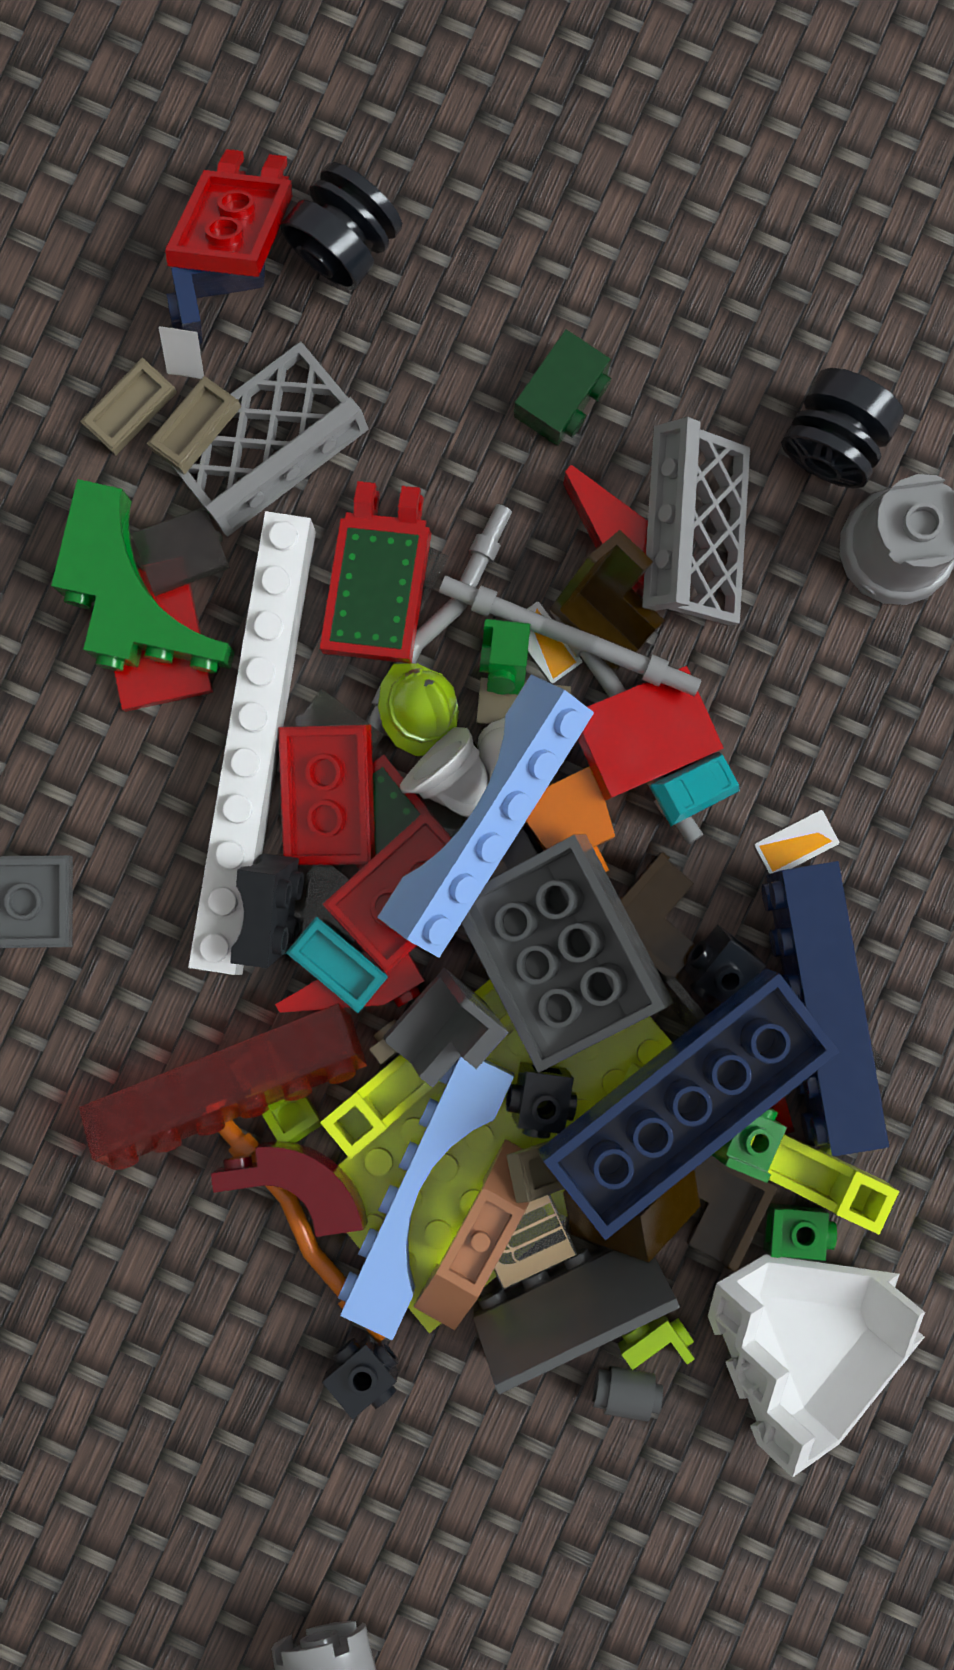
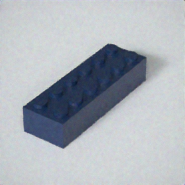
[761,861,889,1157]
[538,969,840,1240]

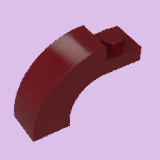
[211,1141,368,1237]

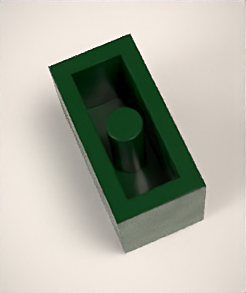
[514,329,612,446]

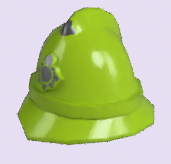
[378,663,459,756]

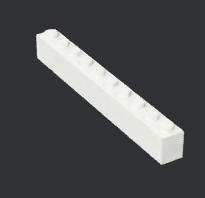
[188,511,316,975]

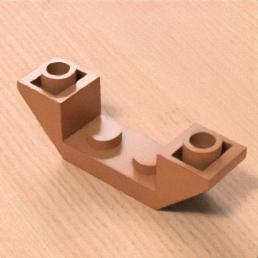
[414,1139,529,1330]

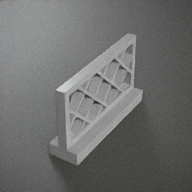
[171,341,369,537]
[642,417,750,625]

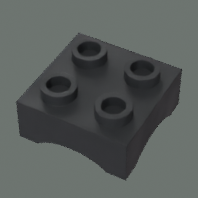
[230,853,304,968]

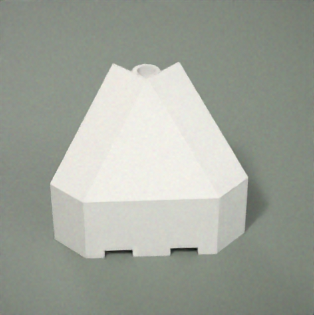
[708,1255,925,1478]

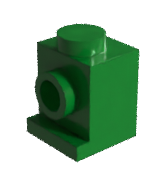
[479,619,531,695]
[712,1108,787,1183]
[763,1203,837,1261]

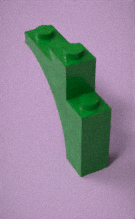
[51,479,235,673]

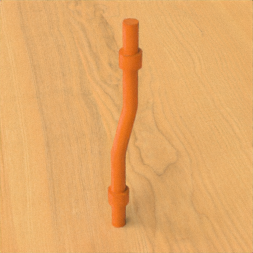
[208,1108,386,1343]

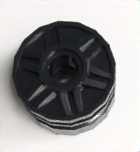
[281,162,403,290]
[781,368,904,489]

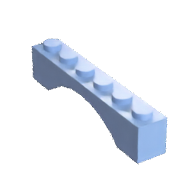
[377,674,594,958]
[338,1057,514,1340]

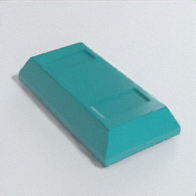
[649,751,740,826]
[286,916,389,1013]

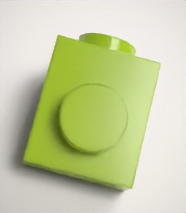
[618,1315,695,1370]

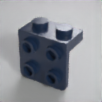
[166,263,265,344]

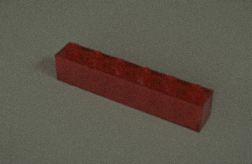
[79,1003,367,1170]

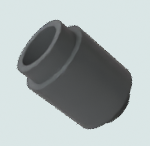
[592,1366,663,1422]

